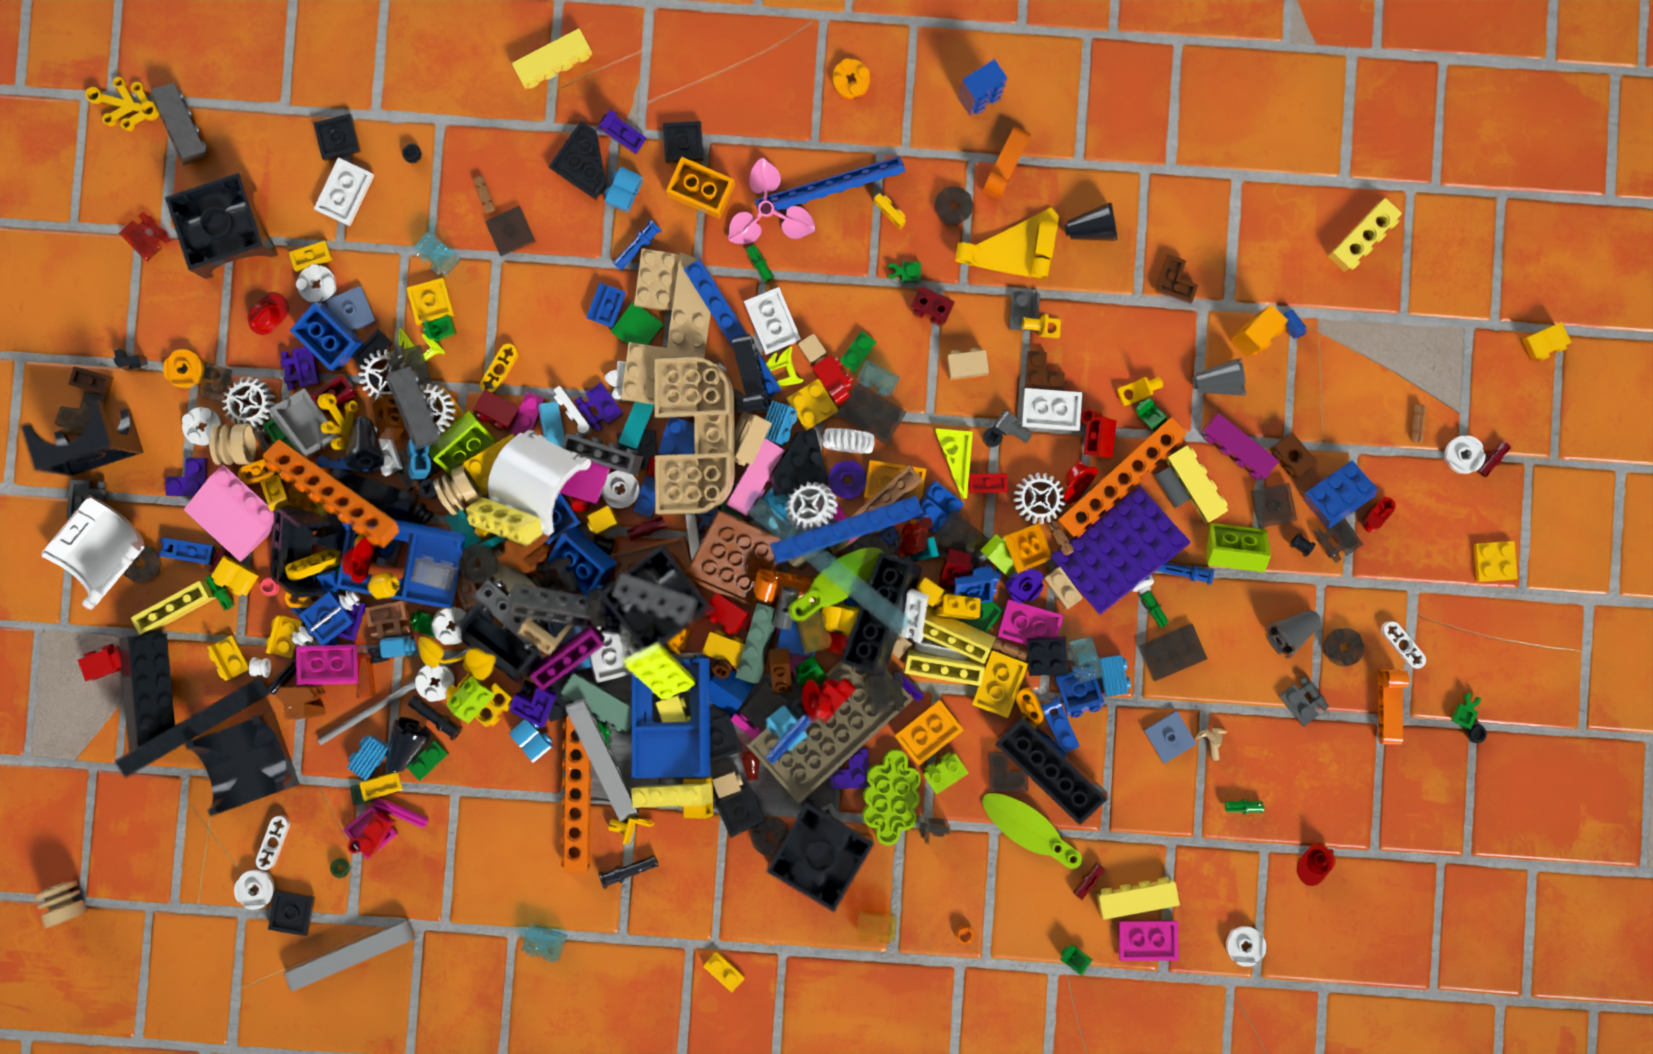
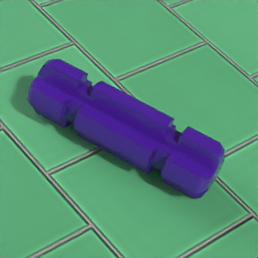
[892,670,924,701]

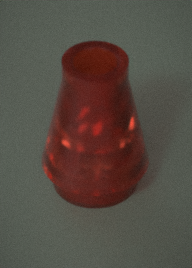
[741,751,760,781]

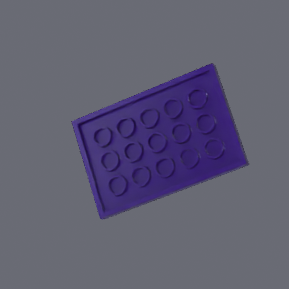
[1051,485,1190,615]

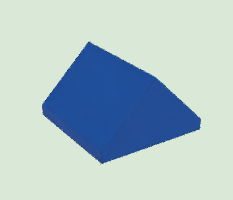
[710,670,755,717]

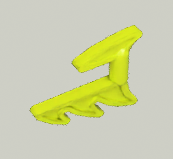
[398,328,445,374]
[767,347,803,386]

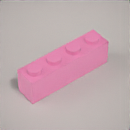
[724,439,784,517]

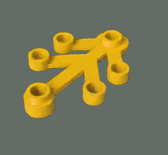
[85,77,159,131]
[318,393,358,450]

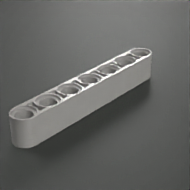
[566,698,639,822]
[283,920,415,991]

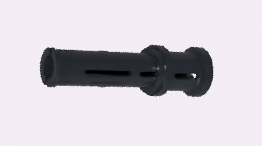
[408,695,463,741]
[599,855,659,889]

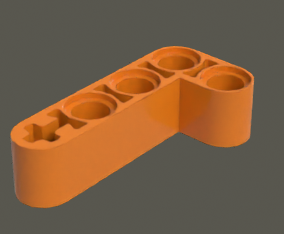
[982,126,1031,200]
[753,569,815,602]
[1377,669,1410,744]

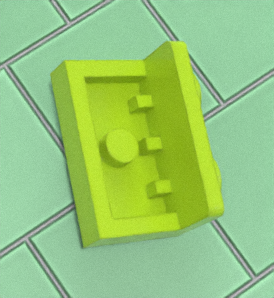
[447,676,495,724]

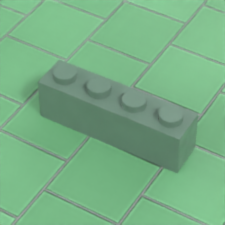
[736,603,776,683]
[560,670,632,732]

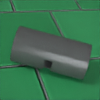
[1154,466,1191,508]
[772,586,800,629]

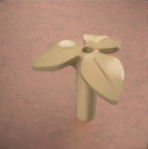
[1194,728,1227,761]

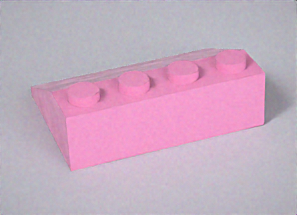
[184,465,275,562]

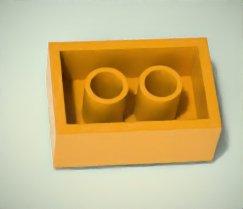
[666,157,735,219]
[1230,304,1288,357]

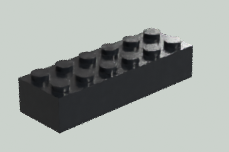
[841,552,922,677]
[119,633,177,752]
[995,712,1108,825]

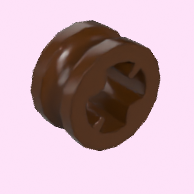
[713,659,732,678]

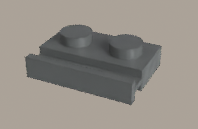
[1009,291,1040,332]

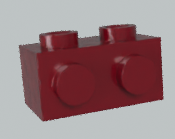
[910,286,955,326]
[310,374,359,415]
[473,389,519,432]
[938,548,974,591]

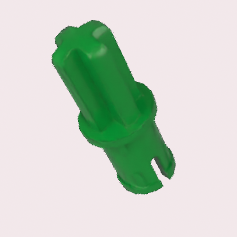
[746,245,774,282]
[206,575,235,611]
[1140,590,1169,628]
[1224,799,1265,815]

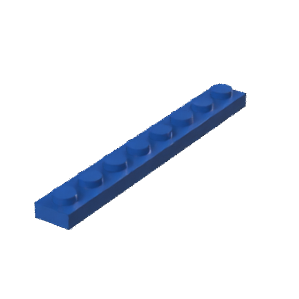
[755,156,905,212]
[684,258,783,398]
[770,496,923,564]

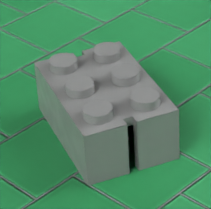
[270,389,338,459]

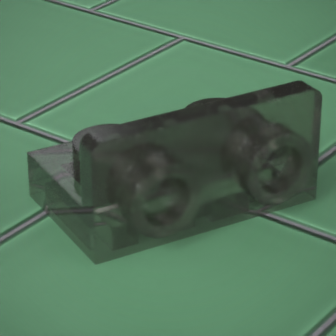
[919,817,950,844]

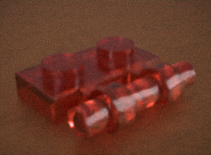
[119,212,171,262]

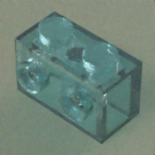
[413,230,461,276]
[857,360,901,397]
[1067,636,1103,683]
[521,924,568,963]

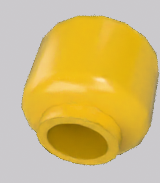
[368,572,399,599]

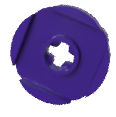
[828,461,866,499]
[1005,567,1044,603]

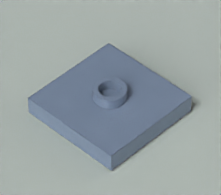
[326,286,377,331]
[1143,711,1197,764]

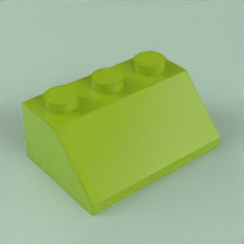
[428,410,498,477]
[1206,523,1271,572]

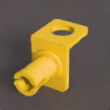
[1021,314,1061,338]
[1117,377,1163,406]
[608,817,655,844]

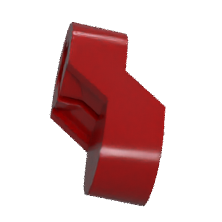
[1362,497,1396,533]

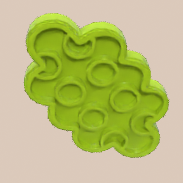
[862,749,921,846]

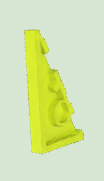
[935,428,973,499]

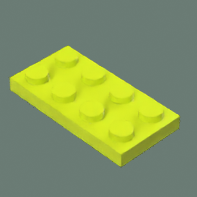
[624,643,697,700]

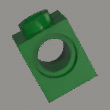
[795,655,828,686]

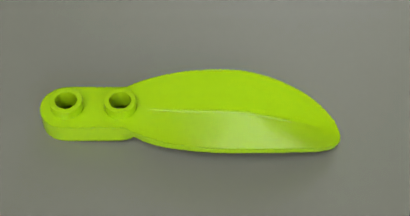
[788,548,884,621]
[982,793,1082,869]

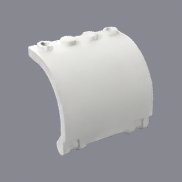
[488,430,591,536]
[41,495,144,609]

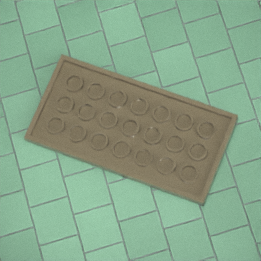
[747,661,913,804]

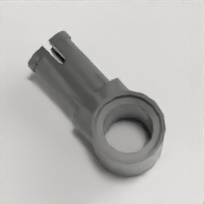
[993,410,1032,443]

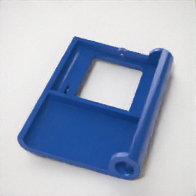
[336,514,466,609]
[632,655,710,778]

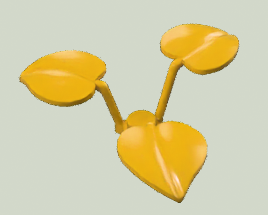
[418,637,496,702]

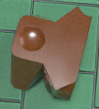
[497,533,551,573]
[275,685,325,719]

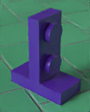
[595,109,646,154]

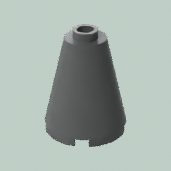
[1192,358,1246,396]
[1265,610,1321,658]

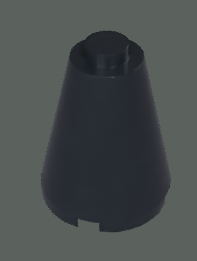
[1064,202,1118,241]
[345,417,385,472]
[386,717,432,773]

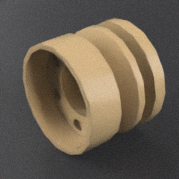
[209,424,257,465]
[433,464,483,515]
[34,881,87,928]

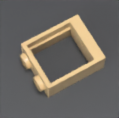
[734,410,772,466]
[518,617,576,656]

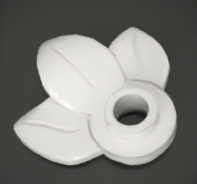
[604,361,626,399]

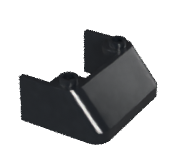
[271,508,330,598]
[457,602,540,684]

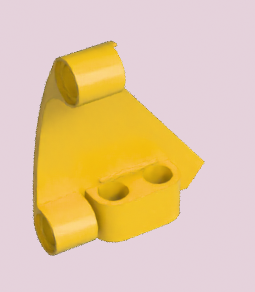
[955,207,1059,279]

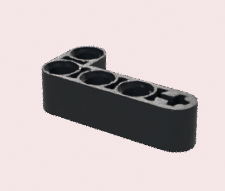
[732,333,770,414]

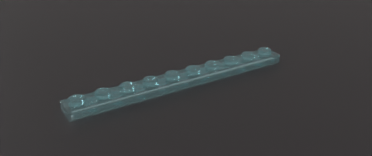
[748,498,911,636]

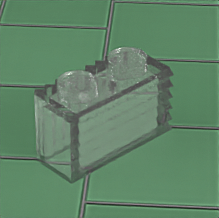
[411,555,458,591]

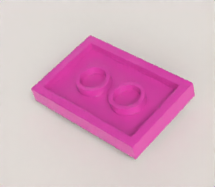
[997,599,1064,645]
[296,645,358,686]
[1118,920,1178,961]

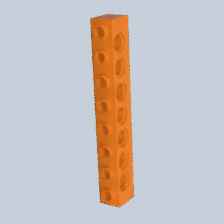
[1056,417,1187,538]
[262,439,400,548]
[561,715,592,873]

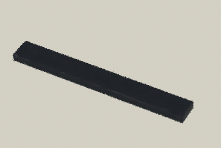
[114,677,270,778]

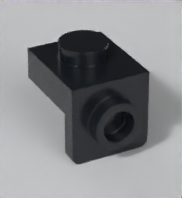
[113,349,148,371]

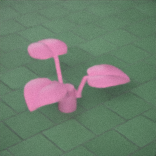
[728,158,815,244]

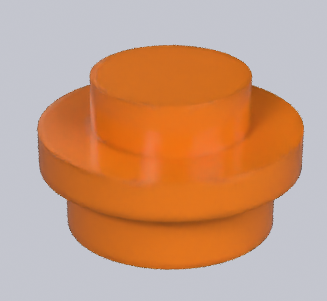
[955,925,975,945]

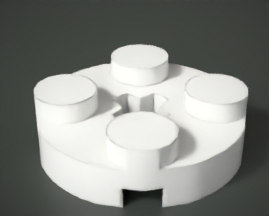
[296,264,337,303]
[182,407,223,446]
[1443,436,1485,474]
[601,470,640,509]
[431,606,467,645]
[415,663,455,702]
[234,869,275,910]
[1226,926,1266,966]

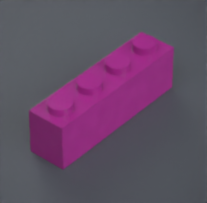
[1201,413,1279,480]
[530,623,605,690]

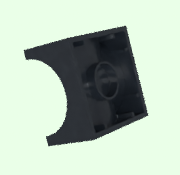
[165,173,278,279]
[20,401,144,476]
[309,468,420,568]
[600,545,716,650]
[184,712,300,817]
[766,798,874,912]

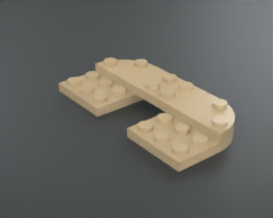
[621,249,711,405]
[654,357,735,514]

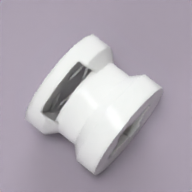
[249,657,271,677]

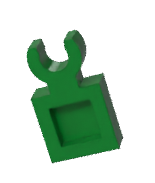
[888,262,921,282]
[1450,693,1481,729]

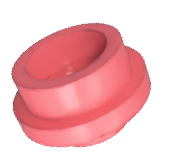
[260,577,280,596]

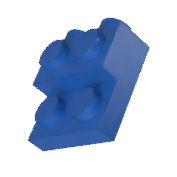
[915,481,964,536]
[954,567,998,603]
[1055,666,1105,718]

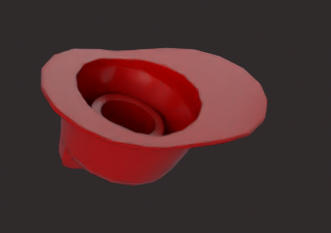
[248,293,289,335]
[1064,461,1098,504]
[342,537,374,583]
[802,680,834,722]
[1297,843,1336,886]

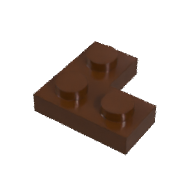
[1155,255,1198,304]
[1025,351,1065,391]

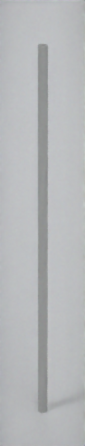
[317,584,578,745]

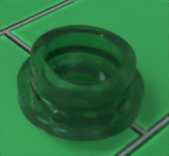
[330,858,350,878]

